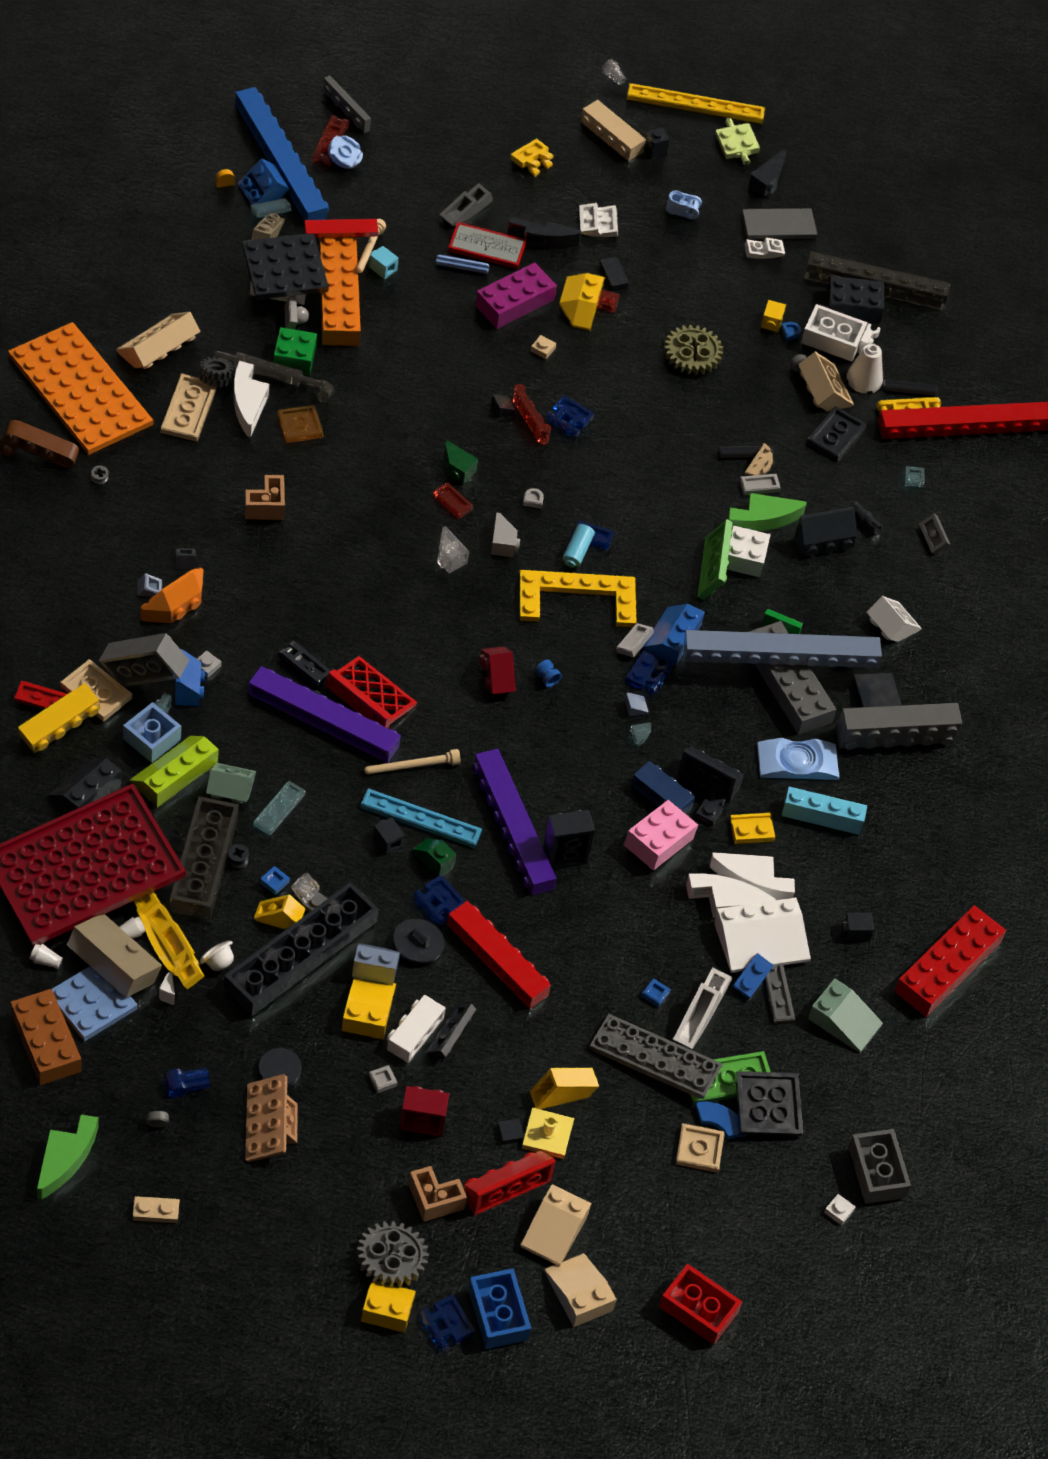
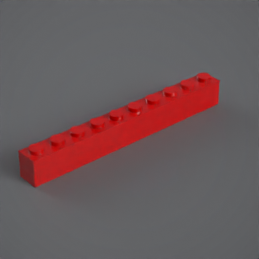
[878,402,1048,439]

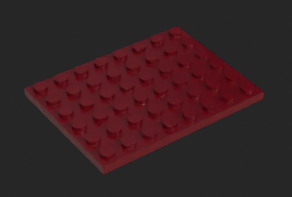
[0,784,187,947]

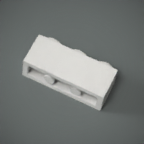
[387,995,445,1063]

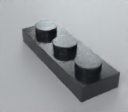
[427,1004,476,1057]

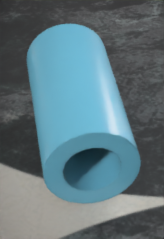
[563,524,595,568]

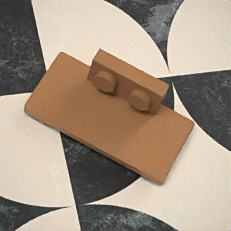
[246,1074,298,1162]

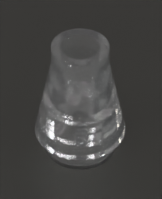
[602,59,626,85]

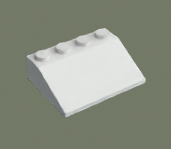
[714,898,811,973]

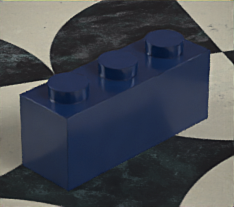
[631,761,695,814]

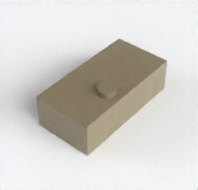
[67,914,162,998]

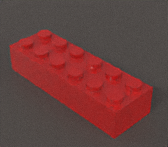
[894,905,1006,1017]

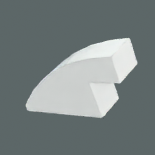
[234,361,269,437]
[710,853,795,900]
[686,874,776,918]
[673,968,732,1049]

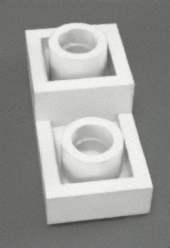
[744,238,785,259]

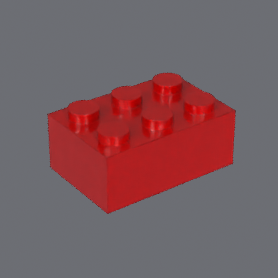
[659,1264,742,1345]

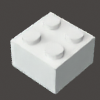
[727,526,771,577]

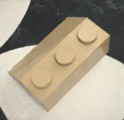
[798,352,854,411]

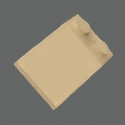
[520,1184,591,1266]
[544,1254,616,1327]

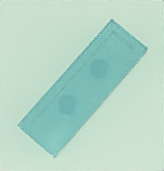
[253,781,305,835]

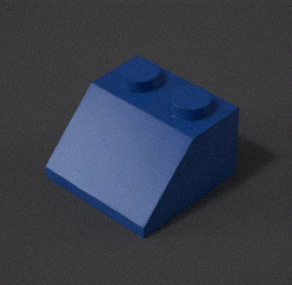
[175,649,205,706]

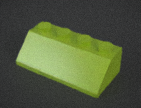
[130,736,218,807]

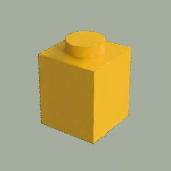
[761,300,786,332]

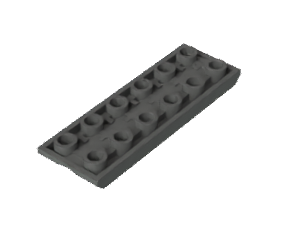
[590,1014,723,1099]

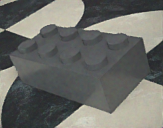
[99,633,190,687]

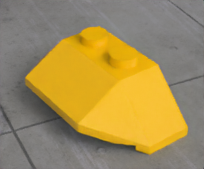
[559,273,605,331]

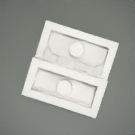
[579,203,618,237]

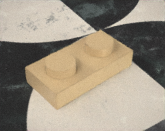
[133,1197,179,1223]

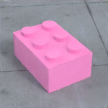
[624,800,698,870]

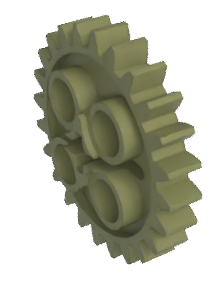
[664,325,723,375]

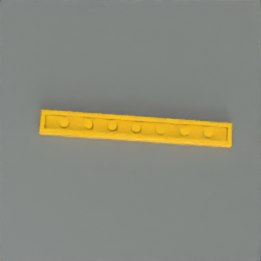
[627,83,765,124]

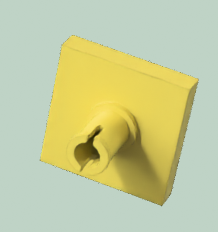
[522,1108,574,1159]

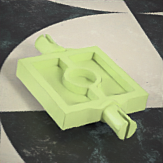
[716,118,760,165]

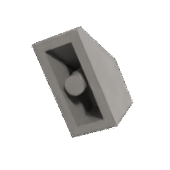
[491,513,520,558]

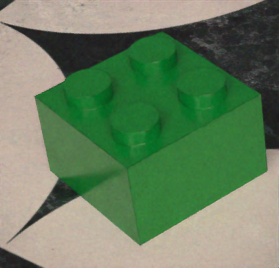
[273,327,317,376]

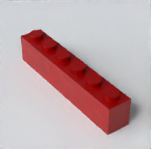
[447,901,551,1009]

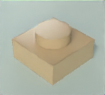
[531,335,556,359]

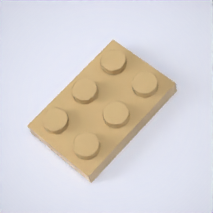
[61,659,132,722]

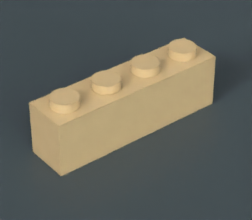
[581,100,646,161]

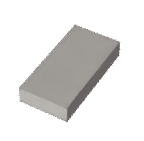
[739,474,781,495]
[616,623,654,657]

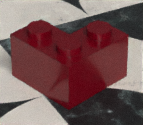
[479,647,516,694]

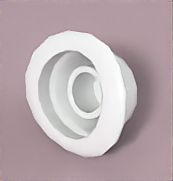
[200,941,234,971]

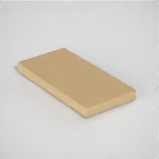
[161,374,217,441]

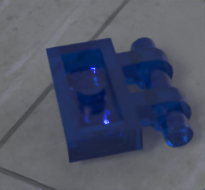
[546,395,595,437]
[625,651,673,694]
[414,875,466,925]
[420,1294,475,1351]

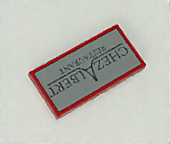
[448,222,527,269]

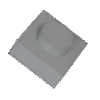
[197,651,221,678]

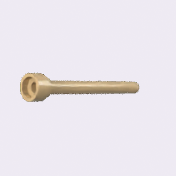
[356,219,386,273]
[364,749,461,774]

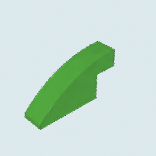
[727,493,806,532]
[37,1115,98,1199]

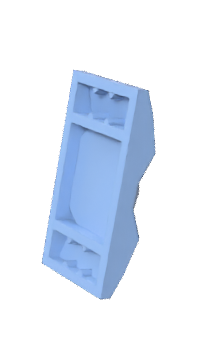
[757,738,839,780]

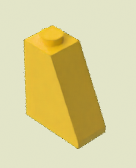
[530,1068,599,1109]

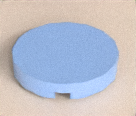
[328,136,363,169]

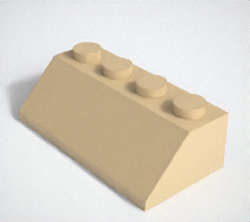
[116,312,200,369]

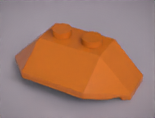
[140,567,203,624]

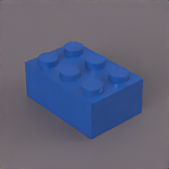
[468,1269,531,1349]

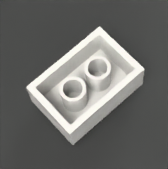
[801,304,867,361]

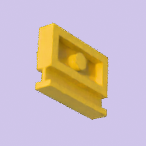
[730,813,775,844]

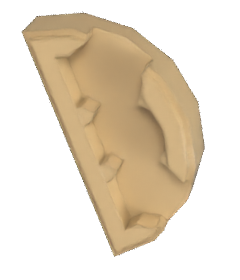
[744,443,773,476]

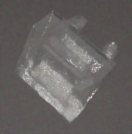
[291,873,320,903]

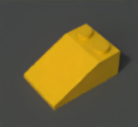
[342,978,396,1039]

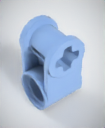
[666,191,702,219]

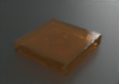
[278,405,323,443]

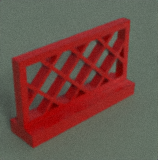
[325,656,417,729]

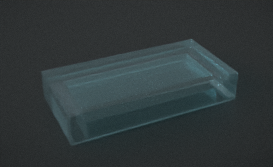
[251,198,291,218]

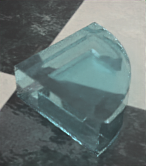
[631,722,651,746]

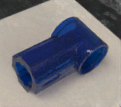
[164,1068,210,1098]

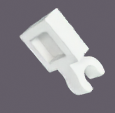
[857,324,880,354]

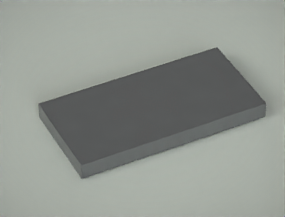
[742,209,817,240]

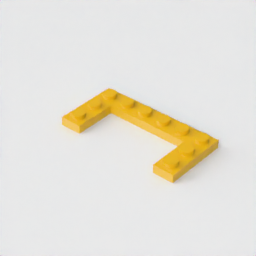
[520,570,636,628]

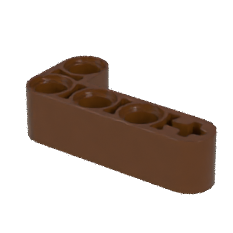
[0,420,79,468]

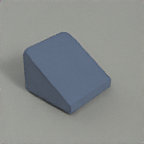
[137,573,162,597]
[624,693,649,716]

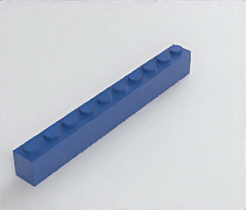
[235,87,329,221]

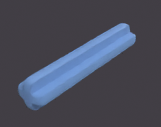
[436,255,489,274]

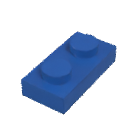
[732,953,774,999]

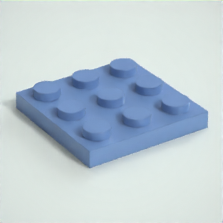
[52,966,137,1041]

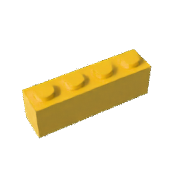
[18,683,101,753]

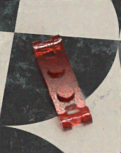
[313,115,349,165]
[513,384,551,444]

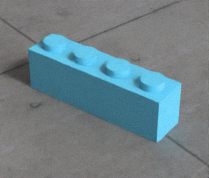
[782,787,867,835]

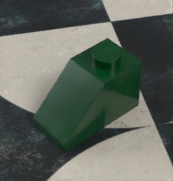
[444,441,478,485]
[412,838,456,878]

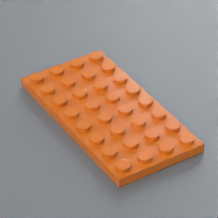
[8,322,153,455]

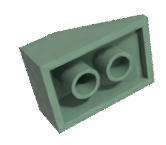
[808,978,883,1053]

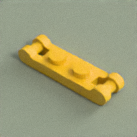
[877,398,941,416]

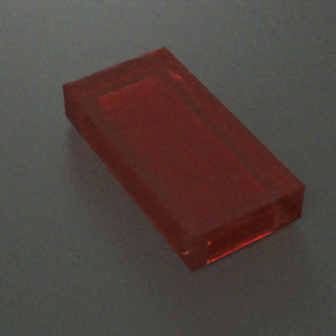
[433,482,473,519]

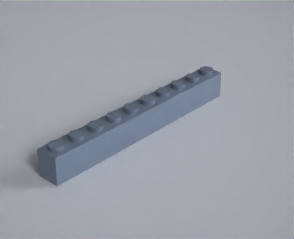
[683,630,882,668]

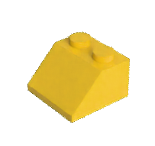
[361,1280,416,1333]

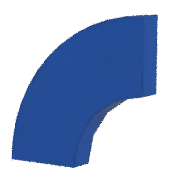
[695,1102,748,1139]

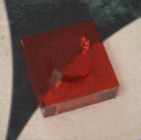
[597,290,620,312]

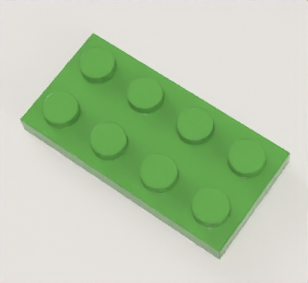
[697,519,733,600]

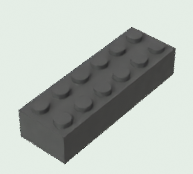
[750,621,837,735]
[835,703,962,750]

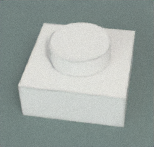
[824,1194,855,1225]

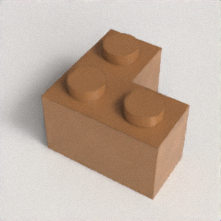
[245,475,285,520]
[409,1166,467,1222]

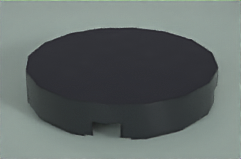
[258,1048,302,1087]

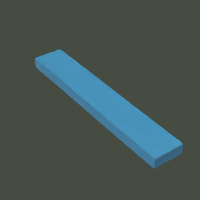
[360,789,482,848]

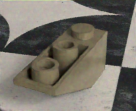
[251,214,285,240]

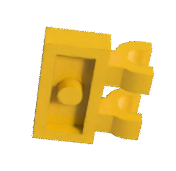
[511,139,553,176]

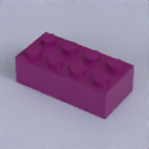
[475,263,557,329]

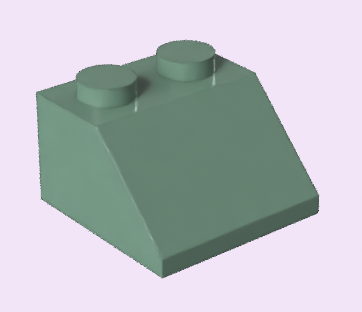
[206,763,256,804]

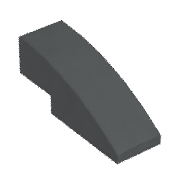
[440,183,493,226]

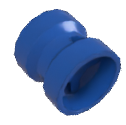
[534,660,562,687]

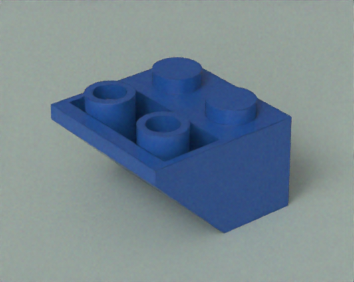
[238,158,290,208]

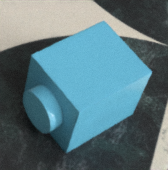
[369,246,398,279]

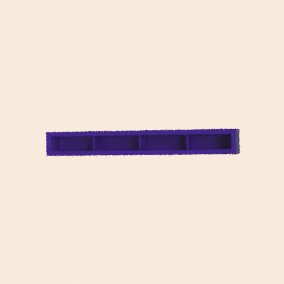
[248,666,401,763]
[472,749,556,896]

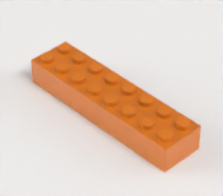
[318,237,360,346]

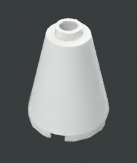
[846,344,883,393]

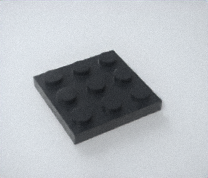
[735,1071,803,1137]

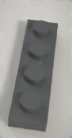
[323,76,371,133]

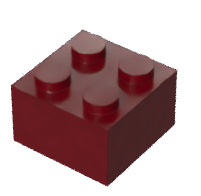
[399,1086,449,1137]

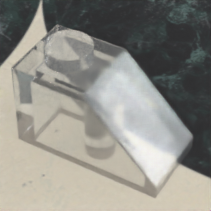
[437,526,469,573]

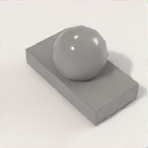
[284,296,309,330]

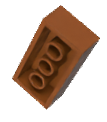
[11,989,81,1085]

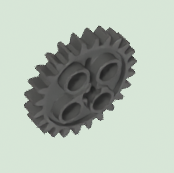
[356,1221,429,1288]

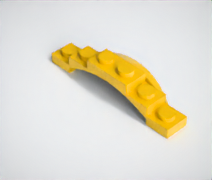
[134,891,204,989]

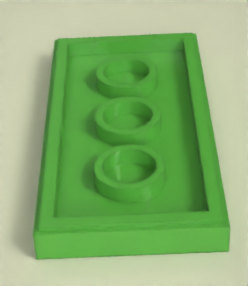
[691,1051,770,1105]

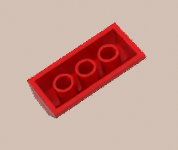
[463,1151,555,1216]

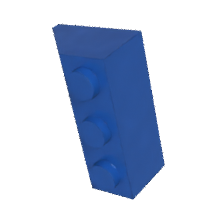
[642,604,705,665]

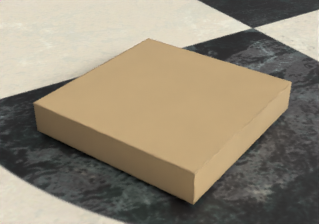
[676,1123,724,1173]

